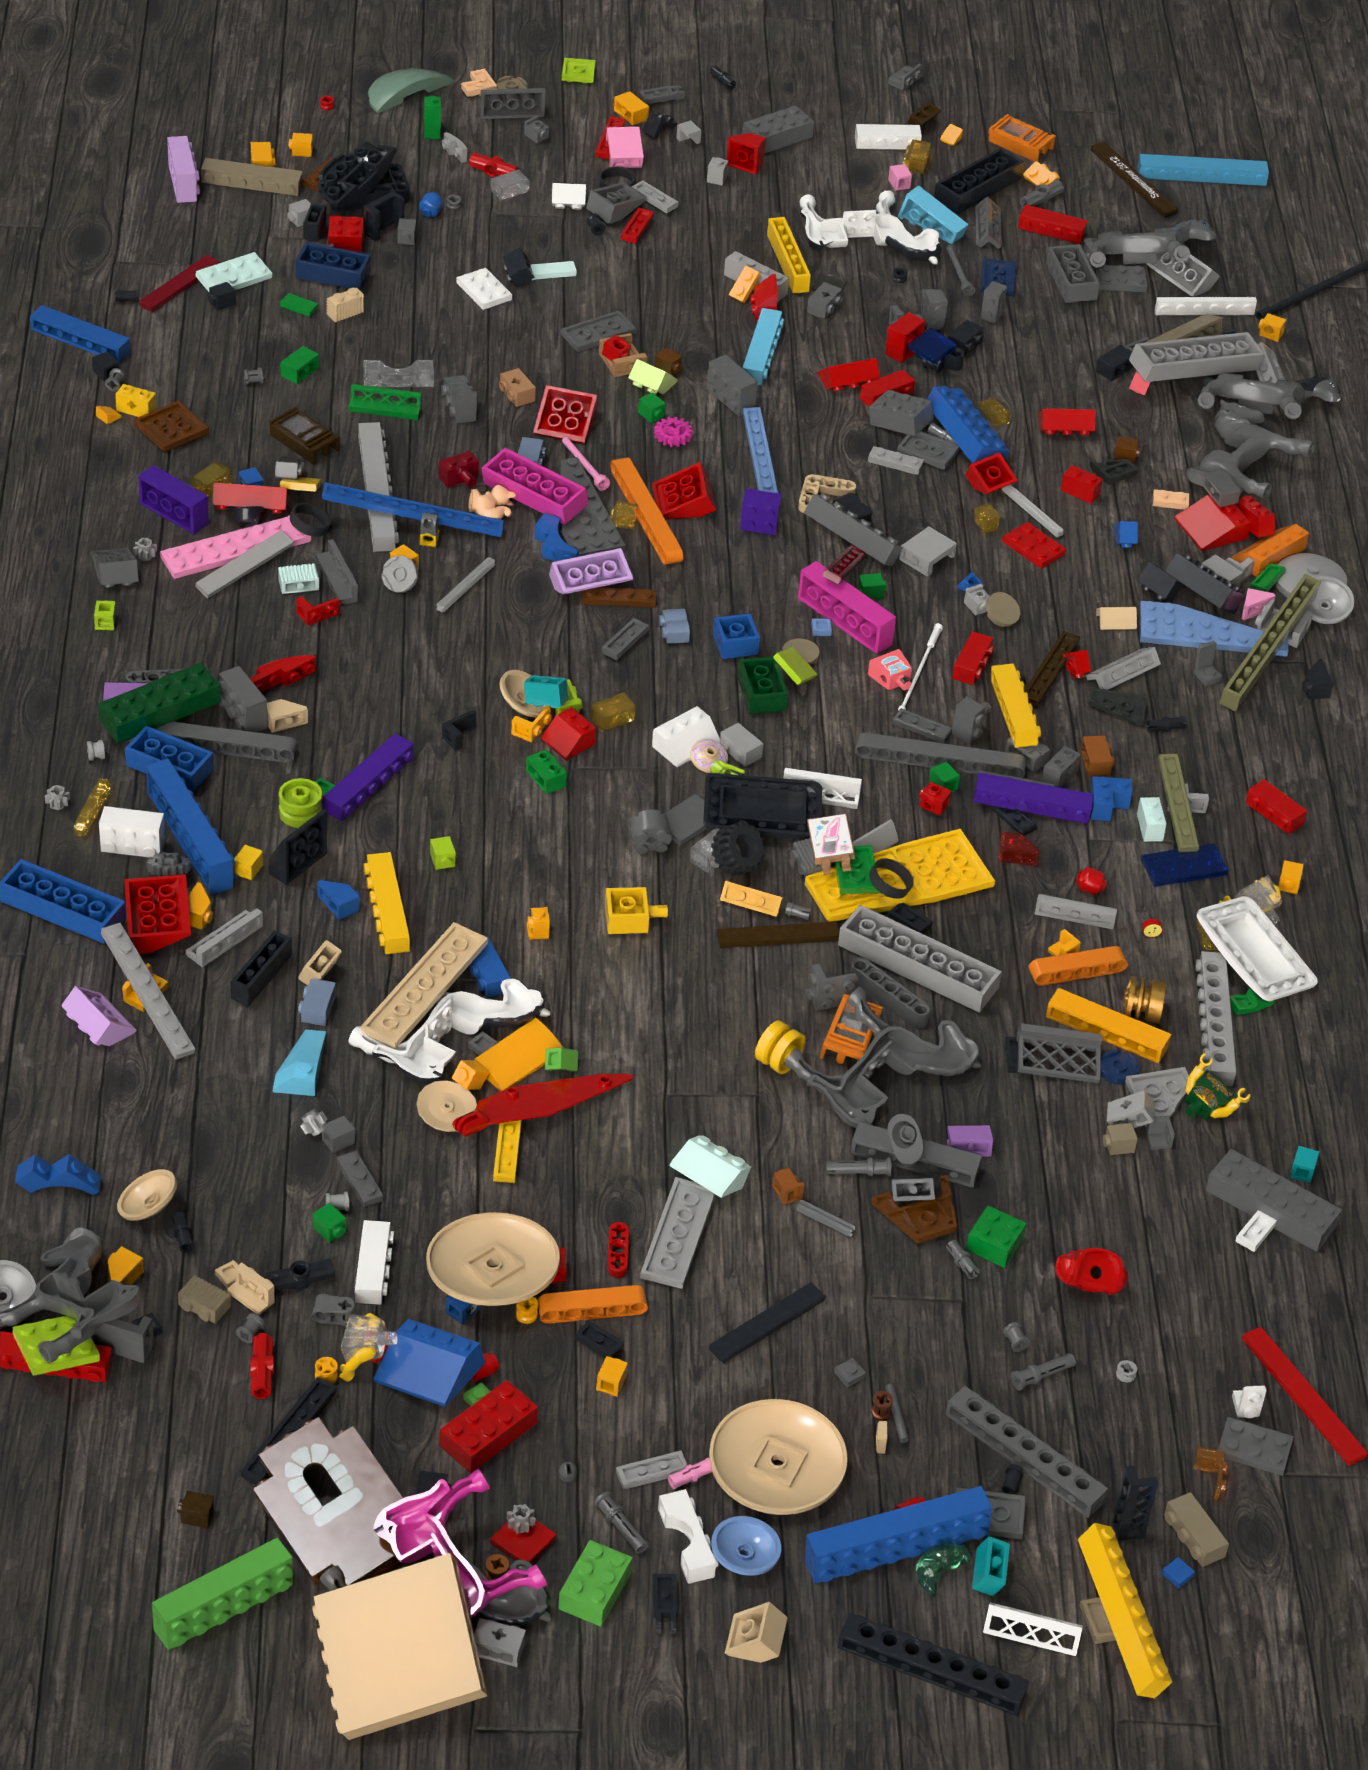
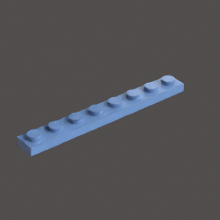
[743,407,778,493]

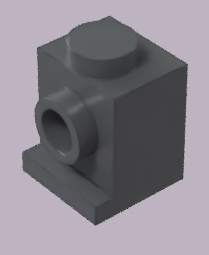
[524,115,549,143]

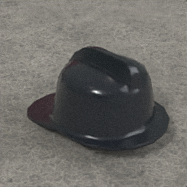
[224,506,265,528]

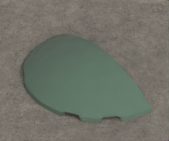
[368,68,454,113]

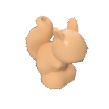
[469,485,516,520]

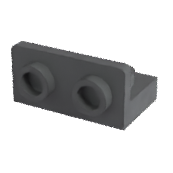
[888,64,922,91]

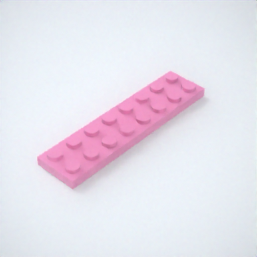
[160,514,311,579]

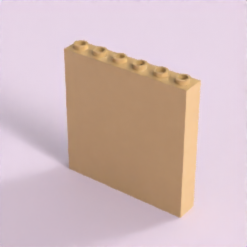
[313,1553,487,1740]

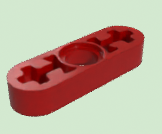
[607,1222,629,1278]

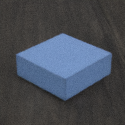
[811,619,832,636]

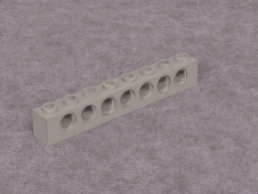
[1195,951,1236,1086]

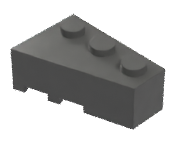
[441,375,477,423]

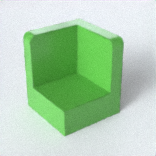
[545,1048,578,1072]

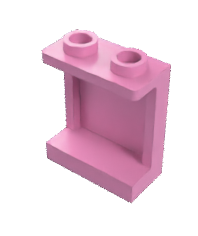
[606,126,644,168]

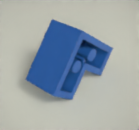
[1090,776,1132,821]

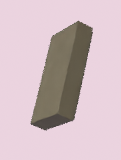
[1079,1597,1116,1644]

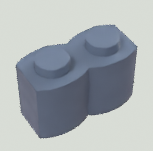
[659,609,690,643]

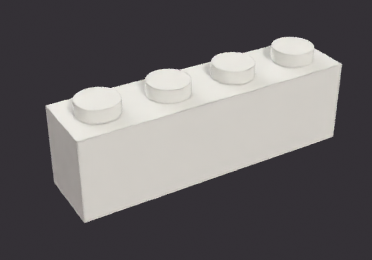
[855,124,922,150]
[355,1220,394,1305]

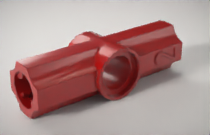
[469,152,519,181]
[250,1333,274,1399]

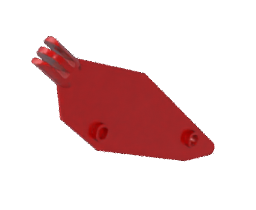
[452,1074,633,1137]

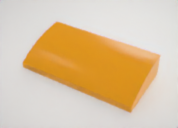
[475,1018,563,1091]

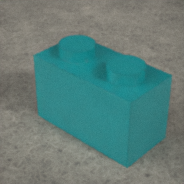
[524,675,568,708]
[972,1536,1010,1596]

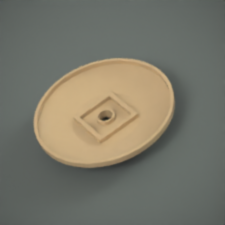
[426,1213,560,1306]
[709,1399,847,1515]

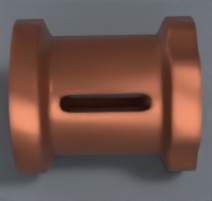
[871,1391,893,1421]

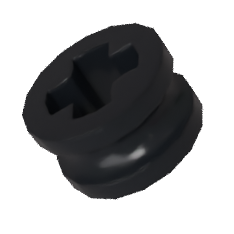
[892,268,908,283]

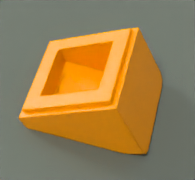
[940,124,963,146]
[96,406,122,425]

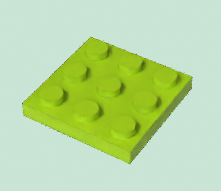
[13,1316,100,1376]

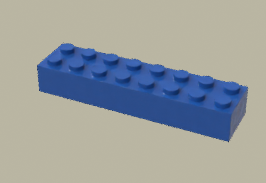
[146,759,235,895]
[805,1486,992,1584]

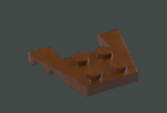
[871,1174,957,1244]

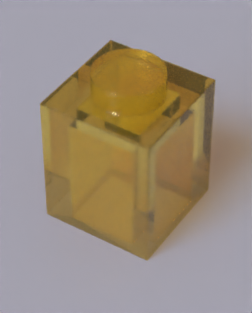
[610,501,638,529]

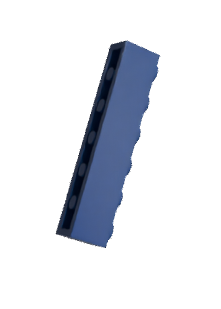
[30,305,131,363]

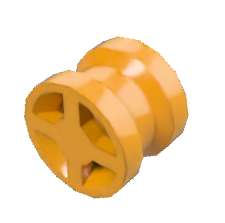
[516,1297,538,1324]
[315,1357,338,1384]

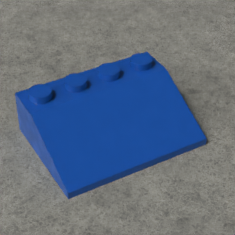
[373,1319,485,1407]

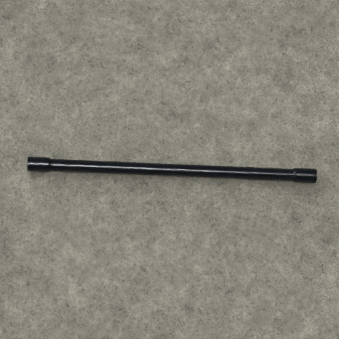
[1255,260,1368,321]

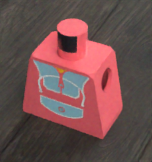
[868,649,912,690]

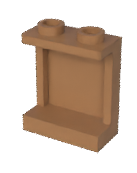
[599,333,647,377]

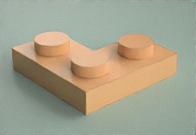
[461,69,497,97]

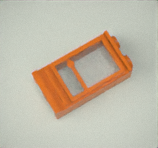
[988,114,1056,162]
[819,994,883,1064]

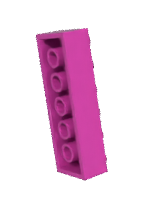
[481,448,589,525]
[798,561,896,654]

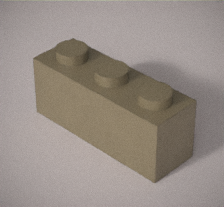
[1164,1492,1229,1567]

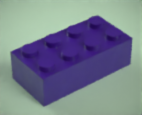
[138,465,209,535]

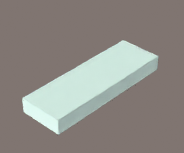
[531,261,577,280]

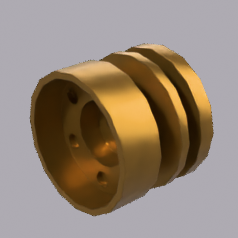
[1123,976,1166,1024]

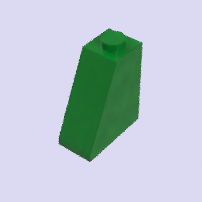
[423,96,441,139]

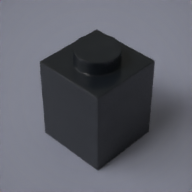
[208,282,236,310]
[92,351,119,382]

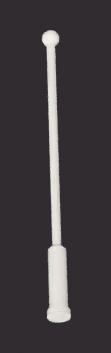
[898,623,943,711]

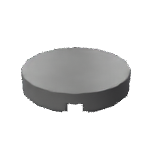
[382,556,418,593]

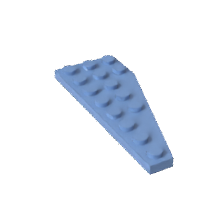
[1140,601,1289,656]

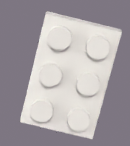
[457,268,512,310]

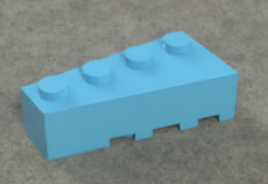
[898,186,968,244]

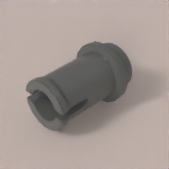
[785,901,811,921]

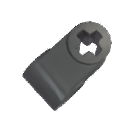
[311,1294,356,1326]

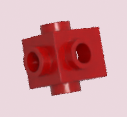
[919,782,951,816]

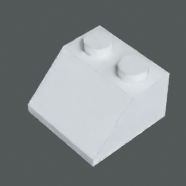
[552,183,586,210]

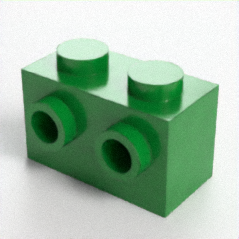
[526,749,568,794]

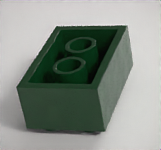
[737,656,788,714]

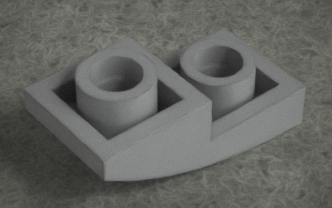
[442,132,467,163]

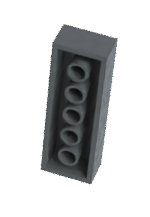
[1206,1149,1342,1252]

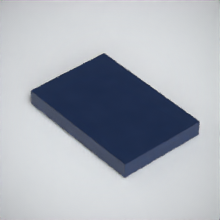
[980,258,1016,296]

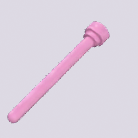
[562,437,610,491]

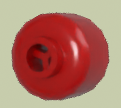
[1076,867,1107,896]

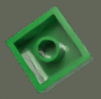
[966,1206,1027,1268]

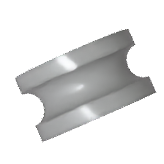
[1116,1360,1137,1383]

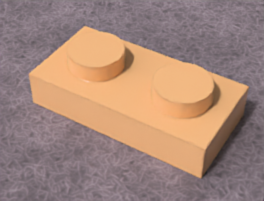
[1153,489,1189,510]

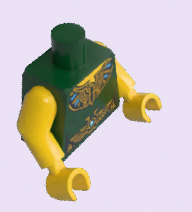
[1185,1053,1251,1120]

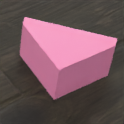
[1242,588,1276,620]

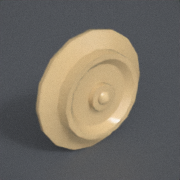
[416,1081,477,1132]

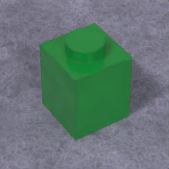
[638,393,666,423]
[858,573,887,600]
[929,762,960,792]
[312,1203,346,1243]

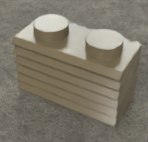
[178,1275,231,1324]

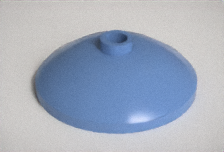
[711,1516,781,1575]

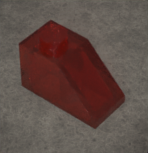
[998,831,1040,866]

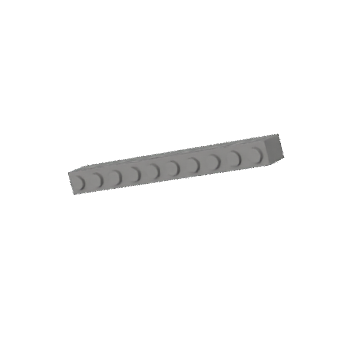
[358,422,399,552]

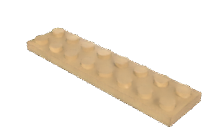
[360,922,488,1049]

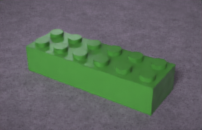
[152,1537,293,1650]

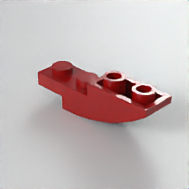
[249,655,316,693]

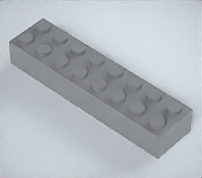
[1129,332,1265,382]
[838,905,1002,1013]

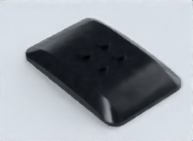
[703,773,822,838]

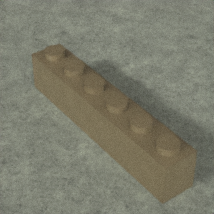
[201,158,303,196]
[1145,314,1222,343]

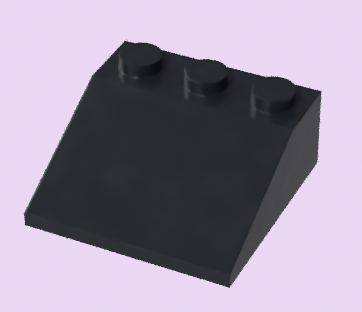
[268,809,327,885]

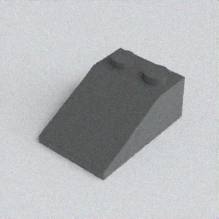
[586,182,647,224]
[91,548,138,587]

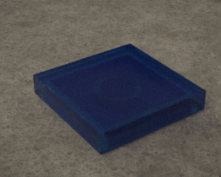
[908,328,957,365]

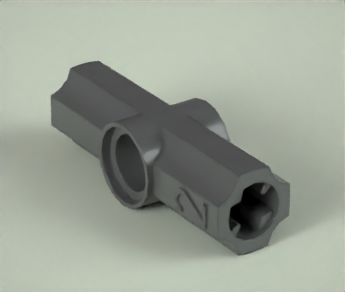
[1020,180,1064,209]

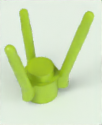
[710,760,745,775]

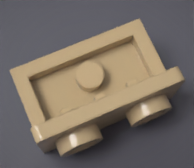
[227,1262,275,1315]

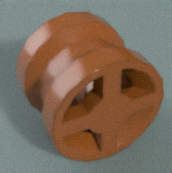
[485,1554,509,1581]

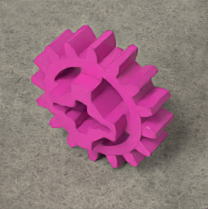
[654,417,693,447]

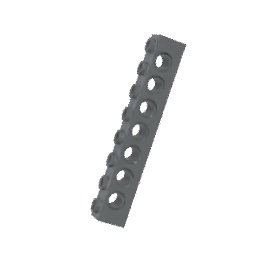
[946,1386,1108,1519]

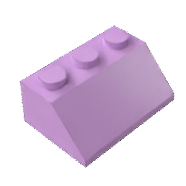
[61,986,136,1046]

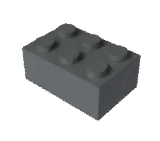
[707,355,758,416]
[869,390,933,436]
[218,666,267,733]

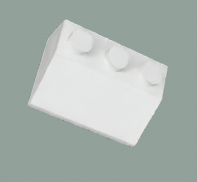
[652,706,720,767]

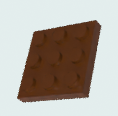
[134,400,209,452]

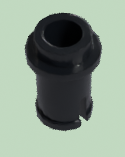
[115,289,136,303]
[1002,1464,1024,1494]

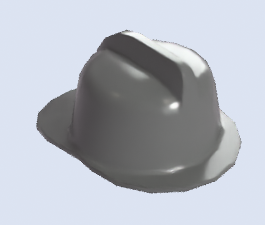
[887,1114,924,1165]

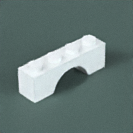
[658,1489,718,1584]

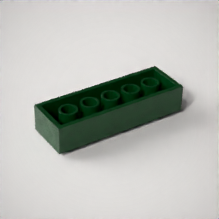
[98,662,221,743]

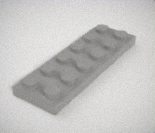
[640,1177,716,1289]

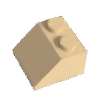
[725,1602,788,1663]

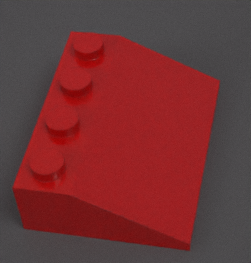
[124,874,191,954]

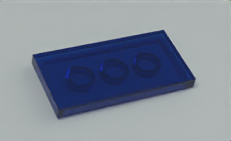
[1141,843,1229,887]

